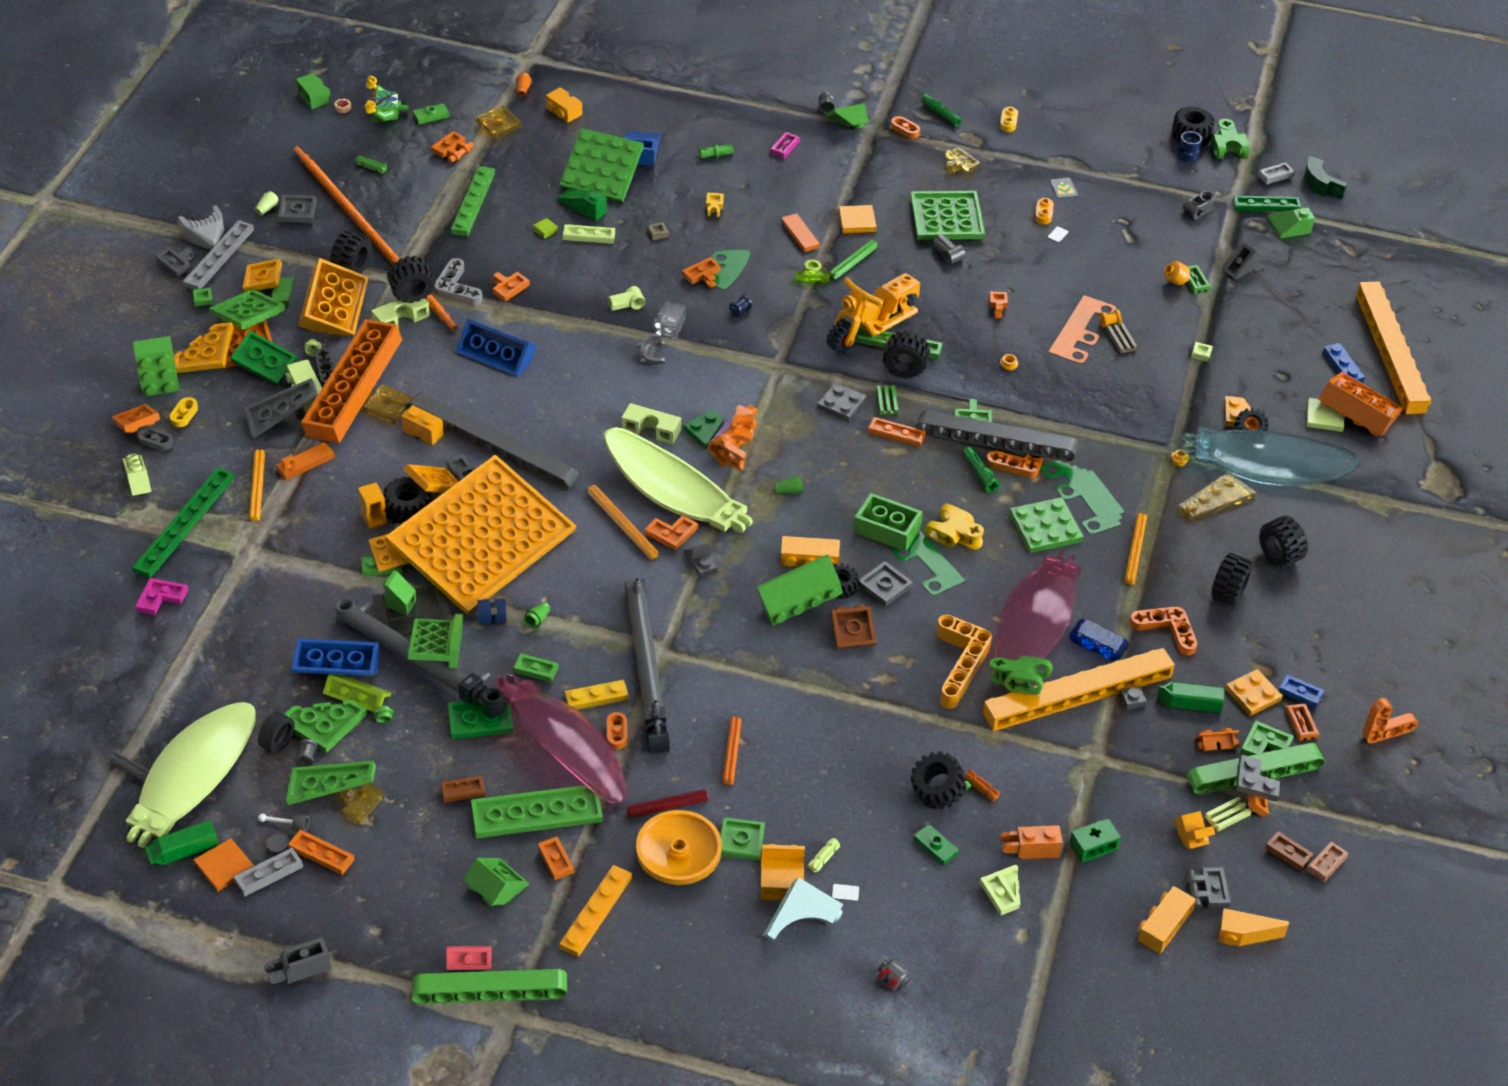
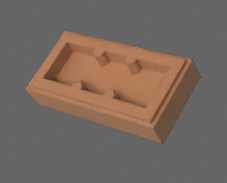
[1306,842,1349,882]

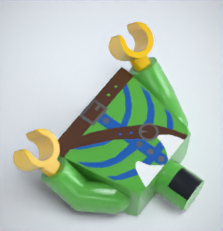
[365,76,408,122]

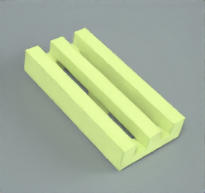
[1205,796,1252,832]

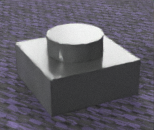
[1120,686,1147,709]

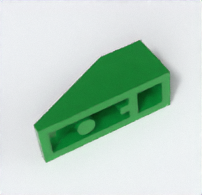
[557,189,607,221]

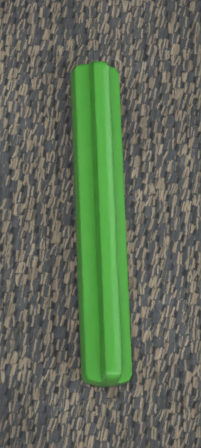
[829,240,877,280]

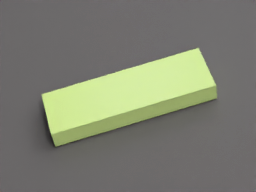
[563,224,615,244]

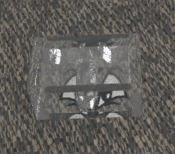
[653,300,687,341]

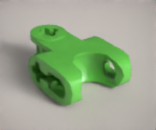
[1211,118,1250,159]
[989,656,1053,695]

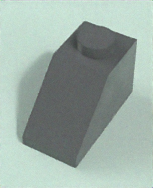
[1223,242,1263,279]

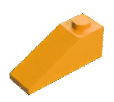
[1218,909,1289,946]

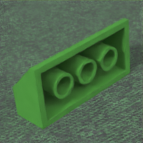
[757,554,843,626]

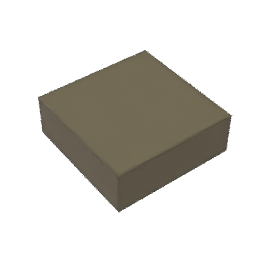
[647,222,669,240]

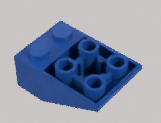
[624,130,661,166]

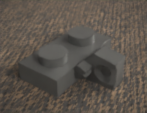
[155,247,194,277]

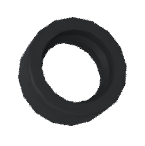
[258,712,295,754]

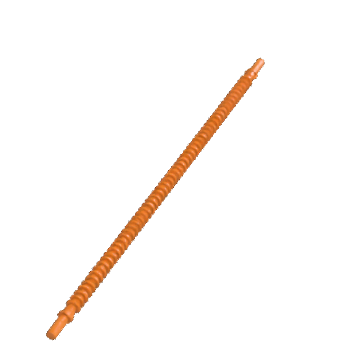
[293,146,458,331]

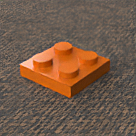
[112,404,160,433]

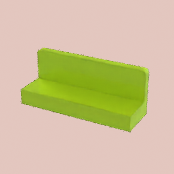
[323,674,392,711]

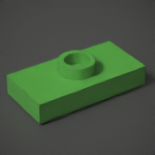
[413,103,450,124]

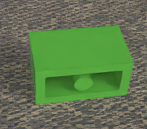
[296,73,330,109]

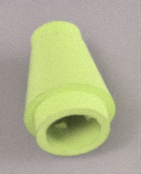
[254,191,279,216]

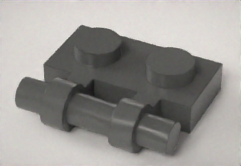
[1186,868,1231,910]

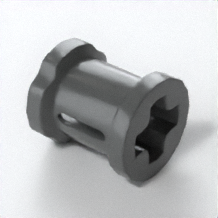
[295,739,318,767]

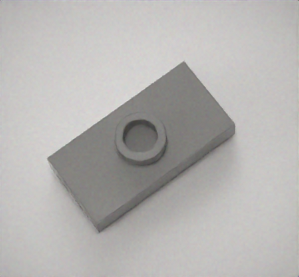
[1257,163,1295,184]

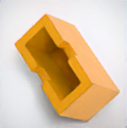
[546,87,582,123]
[401,405,444,446]
[358,483,387,529]

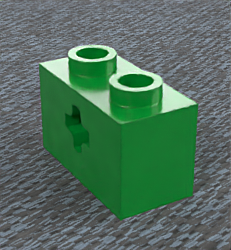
[1069,818,1121,863]

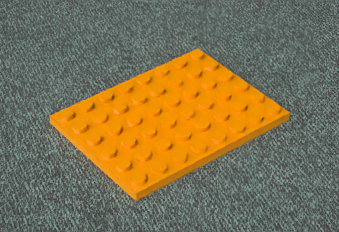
[385,455,577,615]

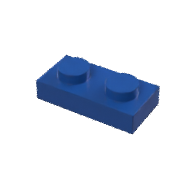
[1279,674,1324,709]

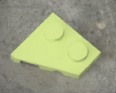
[980,865,1020,916]

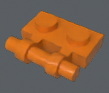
[431,131,474,163]

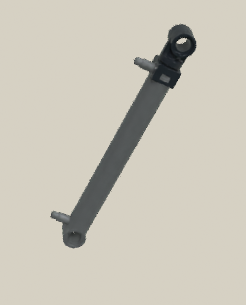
[625,578,670,754]
[335,598,504,717]

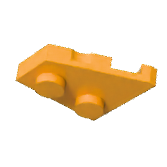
[1224,396,1255,429]

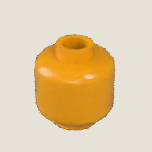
[1164,261,1190,286]

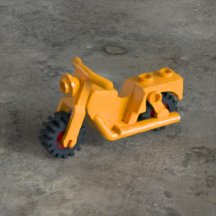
[826,273,920,354]

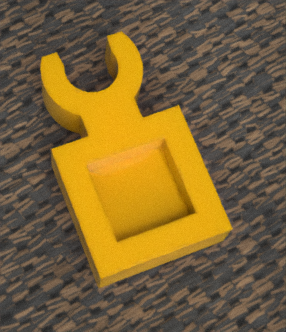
[706,192,724,217]

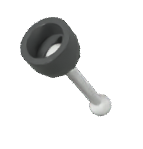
[258,814,310,832]

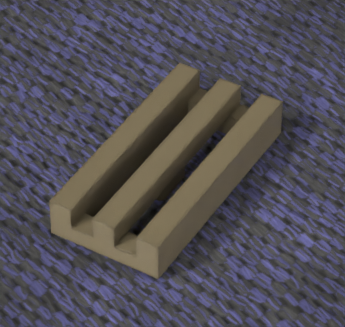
[1106,323,1137,354]

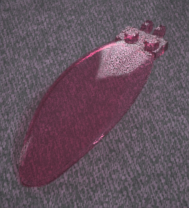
[995,550,1082,660]
[496,674,627,803]

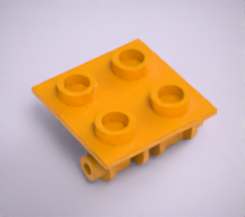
[369,534,409,572]

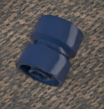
[1177,131,1202,162]
[478,598,507,625]

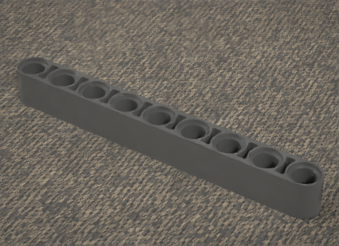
[915,411,1079,462]

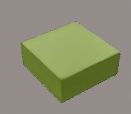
[534,218,558,239]

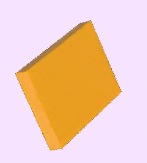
[403,464,459,493]

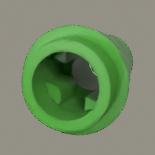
[775,476,803,494]
[523,602,551,628]

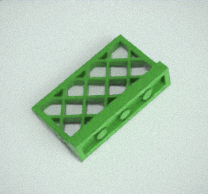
[408,614,463,668]

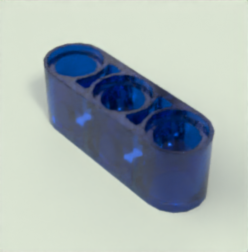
[1069,619,1129,661]

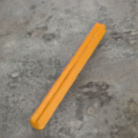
[588,485,658,560]

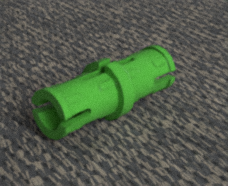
[699,144,733,159]

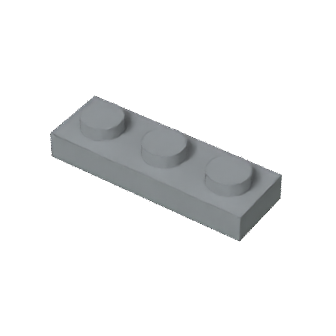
[234,848,303,896]

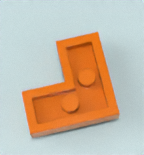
[645,515,698,551]

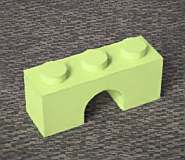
[371,299,430,329]
[622,403,681,445]

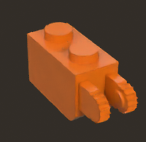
[1000,825,1063,859]

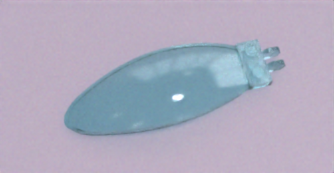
[1181,426,1360,486]

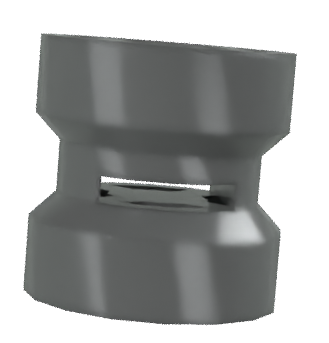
[818,92,835,114]

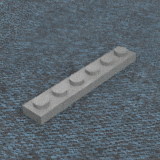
[183,220,254,290]

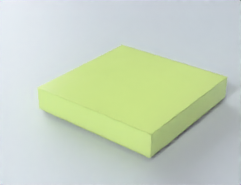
[1306,398,1344,432]

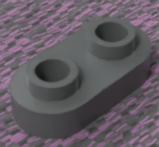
[137,427,174,451]

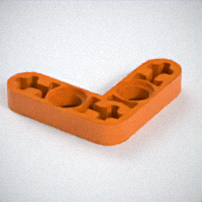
[986,451,1044,478]
[1130,607,1197,656]
[1362,698,1418,744]

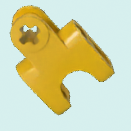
[924,503,984,550]

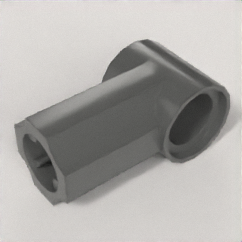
[933,234,965,265]

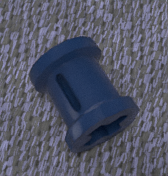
[729,295,752,317]

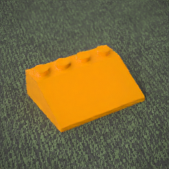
[298,258,369,336]

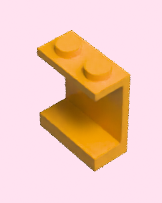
[760,844,805,900]

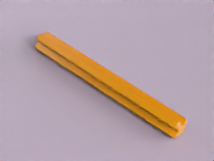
[249,449,265,522]
[1124,513,1147,585]

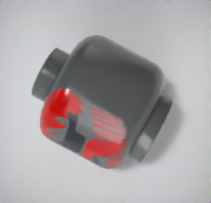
[877,959,911,992]

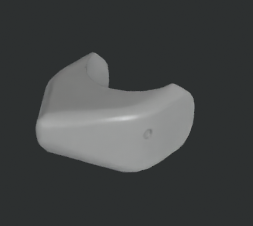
[177,205,224,250]

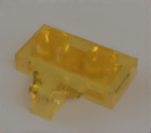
[945,146,981,173]
[339,783,385,825]

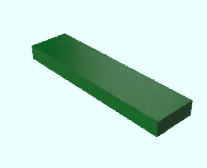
[1232,196,1301,212]

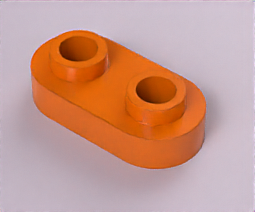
[891,116,920,139]
[607,712,627,749]

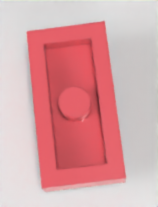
[446,946,492,970]

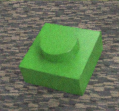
[193,288,213,307]

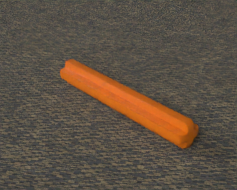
[722,716,741,785]

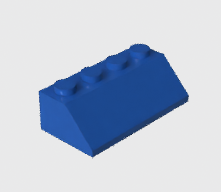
[455,319,537,377]
[291,638,380,676]

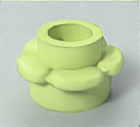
[304,339,322,357]

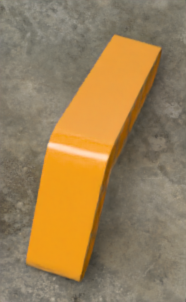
[936,615,992,709]

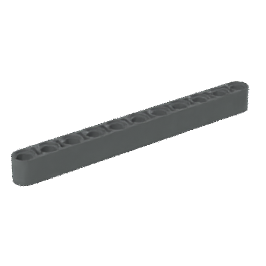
[405,392,580,491]

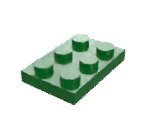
[230,330,297,386]
[448,696,513,740]

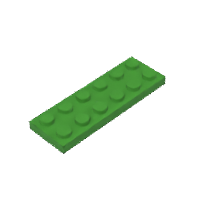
[471,784,603,839]

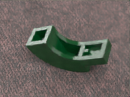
[1304,156,1348,199]

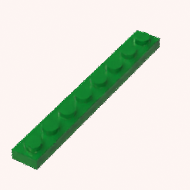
[132,467,235,579]

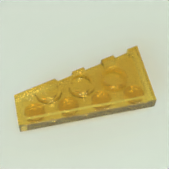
[1177,472,1256,521]

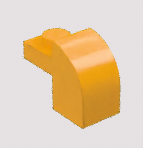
[1174,811,1215,849]

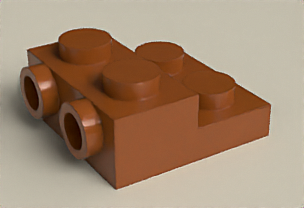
[830,605,877,650]

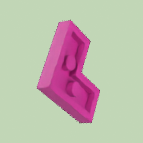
[135,578,188,615]

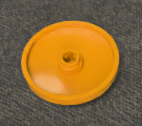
[636,810,722,885]

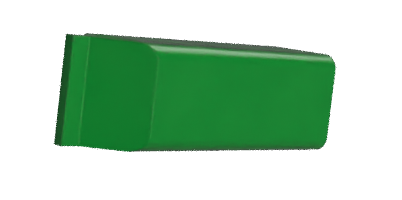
[1156,682,1224,713]
[145,820,219,865]

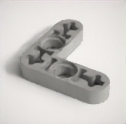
[434,258,483,305]

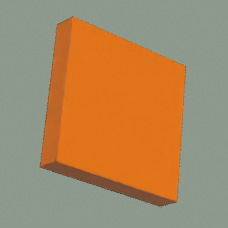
[194,838,254,892]

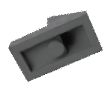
[684,544,718,578]

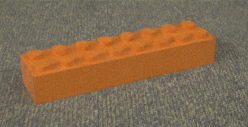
[301,319,402,444]

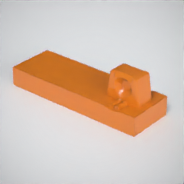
[276,442,335,481]

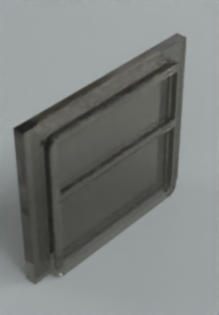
[372,584,452,637]

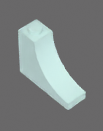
[763,878,843,940]

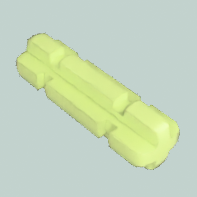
[808,838,840,873]

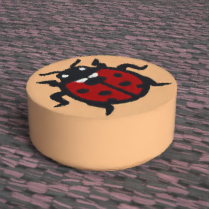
[335,99,351,113]

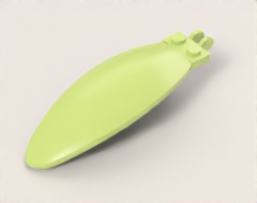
[604,427,753,533]
[126,702,256,848]

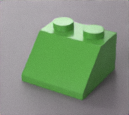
[463,858,529,906]

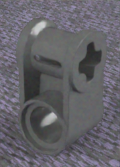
[1183,191,1215,219]

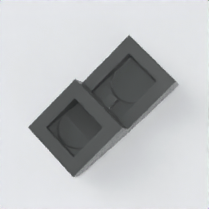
[447,454,475,481]

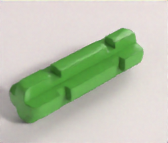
[356,155,387,174]

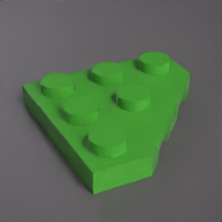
[285,700,367,753]

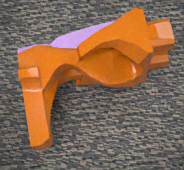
[708,405,758,471]

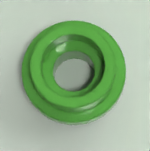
[373,706,394,723]

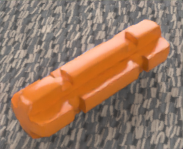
[965,770,1000,802]

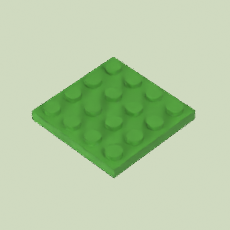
[559,128,644,203]
[910,191,985,240]

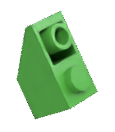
[383,570,416,616]

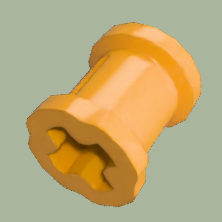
[1099,309,1122,328]

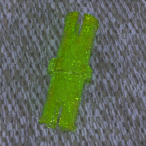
[795,270,830,284]

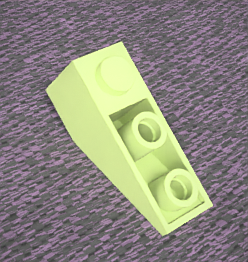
[122,454,151,496]

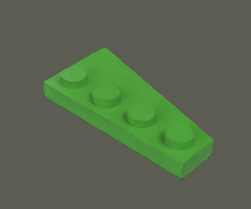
[286,761,376,805]

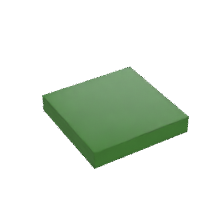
[720,817,765,861]

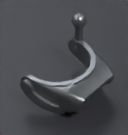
[637,333,666,365]

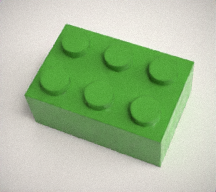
[133,336,180,397]
[854,493,923,552]

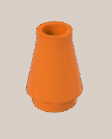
[516,73,532,97]

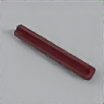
[627,789,708,818]

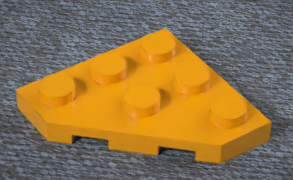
[174,322,234,373]

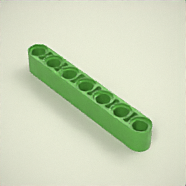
[1186,743,1325,795]
[412,969,567,1004]

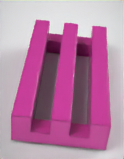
[770,132,800,159]

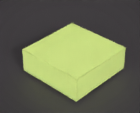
[1191,342,1213,362]

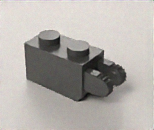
[264,937,331,984]

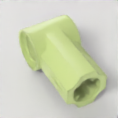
[608,286,646,311]

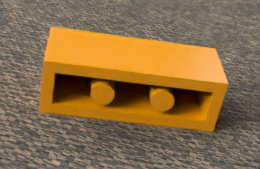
[780,536,840,567]
[1137,886,1196,954]

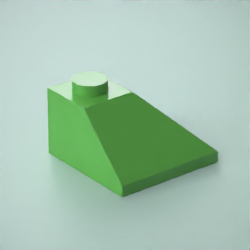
[825,103,869,129]
[1267,208,1315,238]

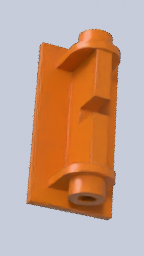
[1194,728,1239,752]

